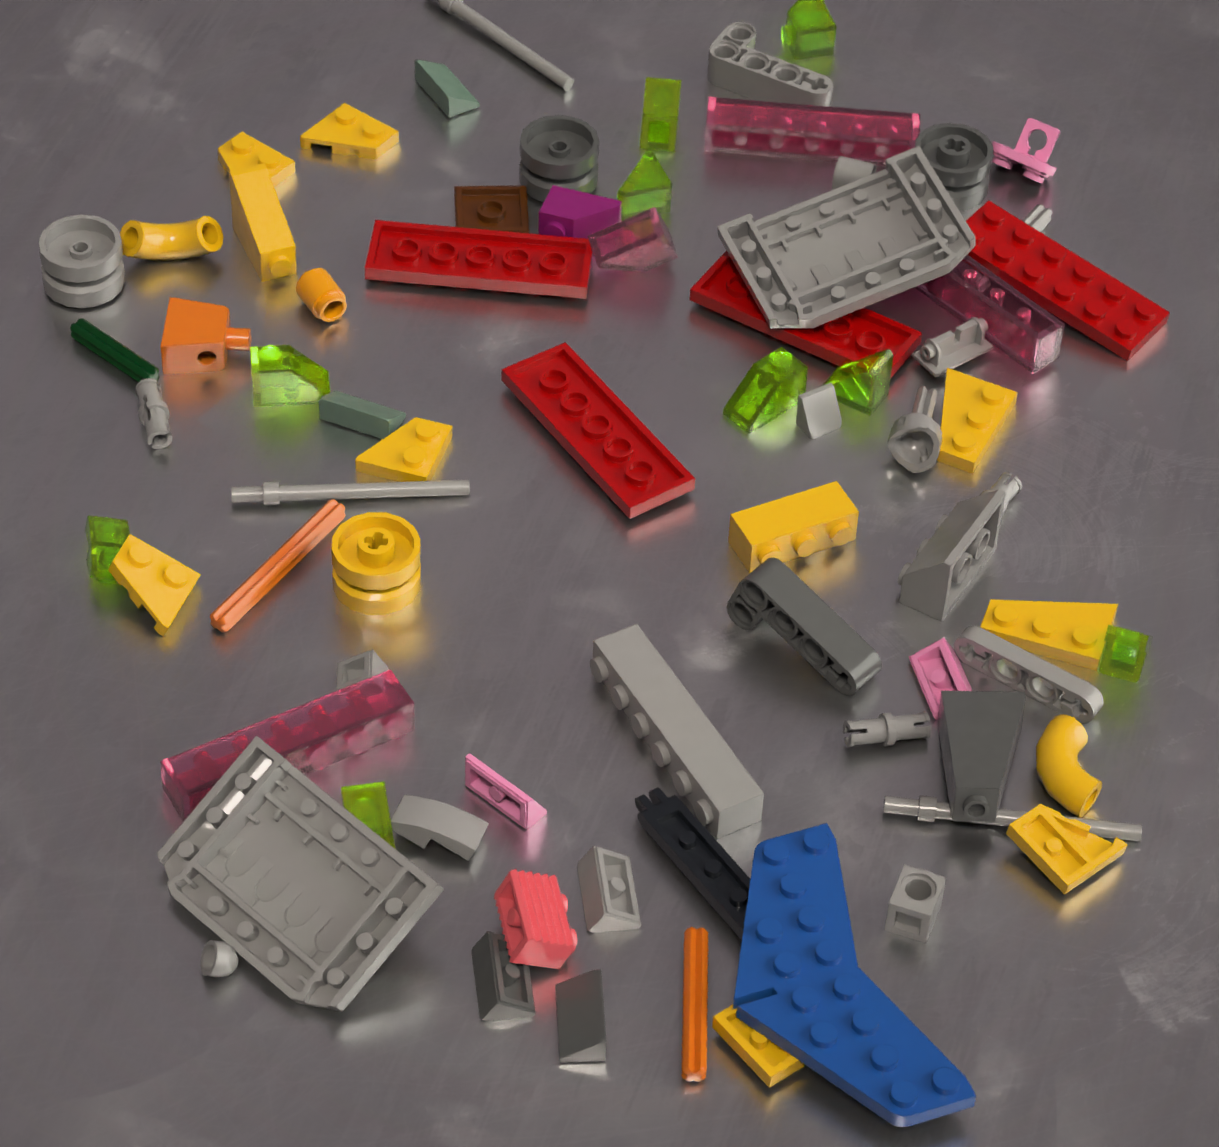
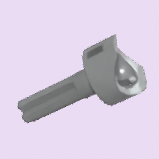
[888,386,942,473]

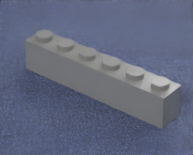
[590,624,764,839]

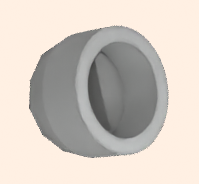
[200,940,238,978]

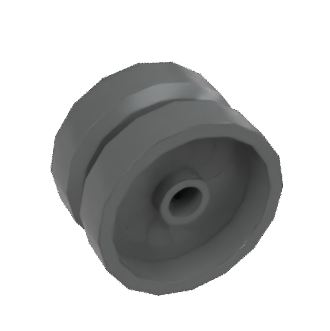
[519,115,599,203]
[915,123,993,211]

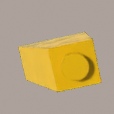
[229,163,297,282]

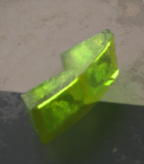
[85,515,130,584]

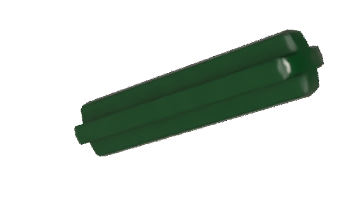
[70,319,160,382]

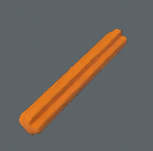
[681,927,708,1082]

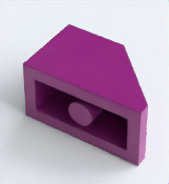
[538,185,622,241]

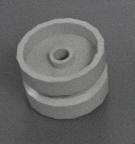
[38,214,125,308]

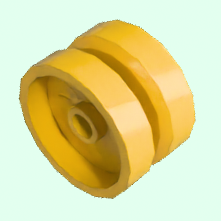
[331,512,421,615]

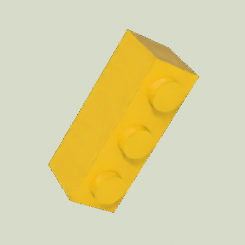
[728,481,859,574]

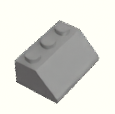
[898,489,1006,622]

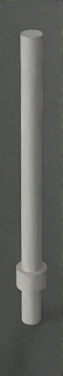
[436,0,574,90]
[231,480,470,506]
[883,795,1142,842]

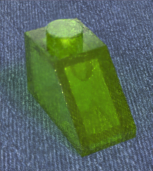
[781,0,836,60]
[250,345,330,407]
[723,347,808,434]

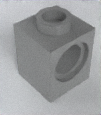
[884,864,946,943]

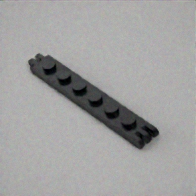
[635,787,750,940]

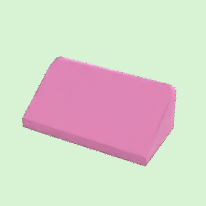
[909,637,972,720]
[465,753,547,830]

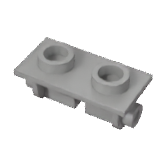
[912,317,994,377]

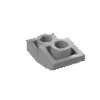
[387,795,489,861]

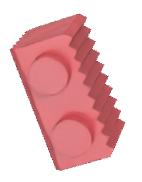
[494,869,577,969]

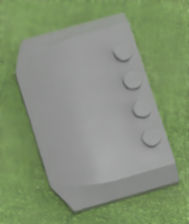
[717,146,976,329]
[157,736,444,1012]

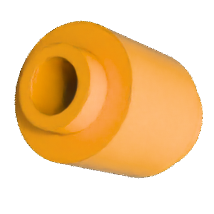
[296,268,347,322]

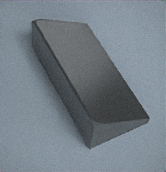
[471,931,536,1021]
[555,969,606,1063]

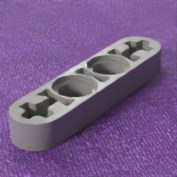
[954,626,1104,723]

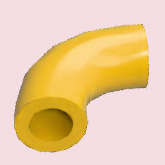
[120,216,223,260]
[1036,714,1102,818]

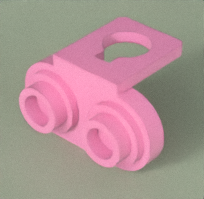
[992,118,1060,183]

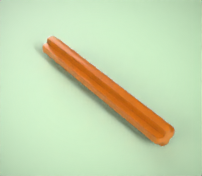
[210,499,346,633]

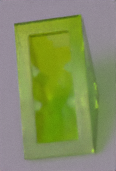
[617,151,672,222]
[822,349,894,416]

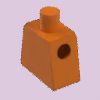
[161,297,251,375]

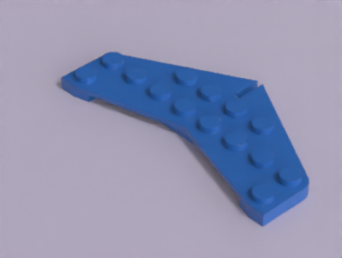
[732,823,976,1127]

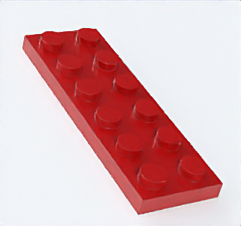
[964,200,1170,361]
[365,220,594,299]
[689,251,922,386]
[501,342,695,519]

